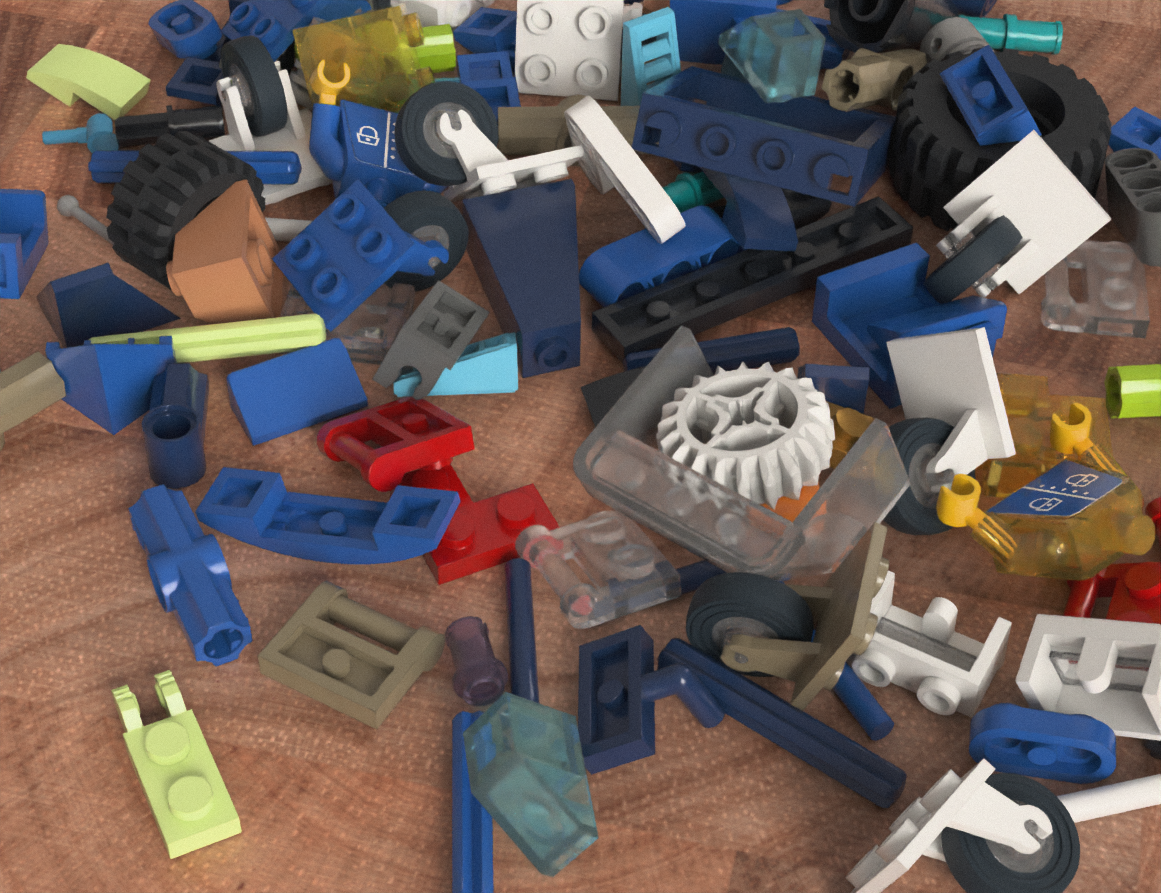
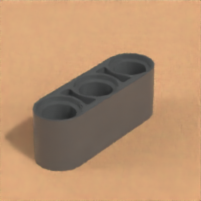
[1104,148,1161,267]

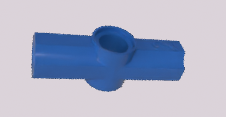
[128,484,253,666]

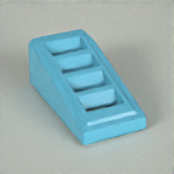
[621,7,681,106]
[393,332,518,397]

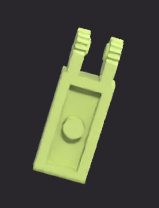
[111,670,242,859]

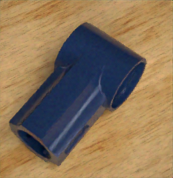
[141,363,209,489]

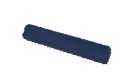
[623,327,800,375]

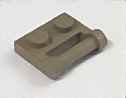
[258,581,445,729]

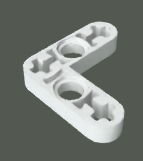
[564,95,686,244]

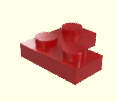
[390,464,560,585]

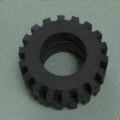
[106,131,266,290]

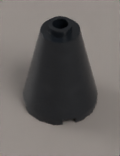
[824,0,958,53]

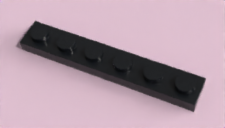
[592,196,913,364]

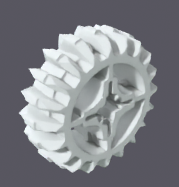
[656,362,835,515]

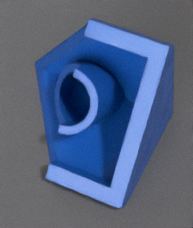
[45,336,177,435]

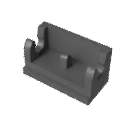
[372,280,490,400]

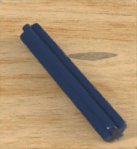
[657,638,907,808]

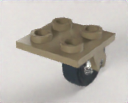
[686,522,889,710]

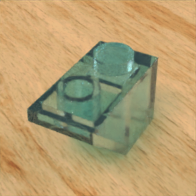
[718,9,826,103]
[463,692,599,877]

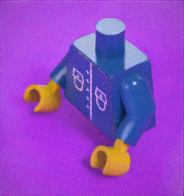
[309,59,462,205]

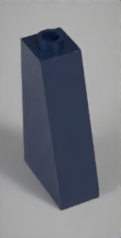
[462,179,581,378]

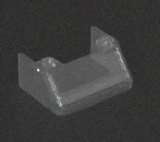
[573,325,911,582]

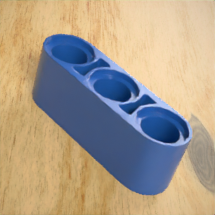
[579,205,747,308]

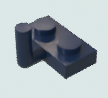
[577,625,725,775]

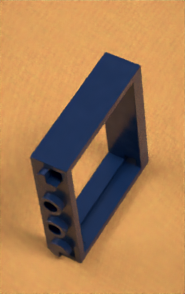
[632,66,896,207]

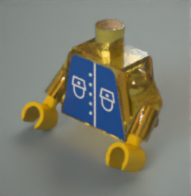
[936,403,1156,581]

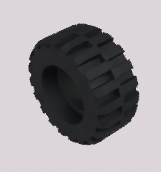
[889,48,1112,239]

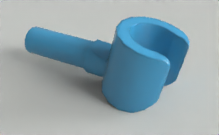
[42,113,119,153]

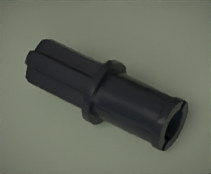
[115,105,225,147]

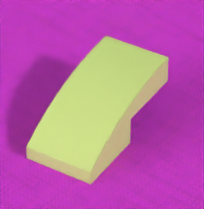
[26,44,151,120]

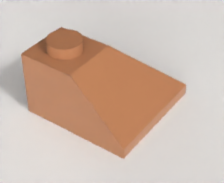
[166,179,287,324]

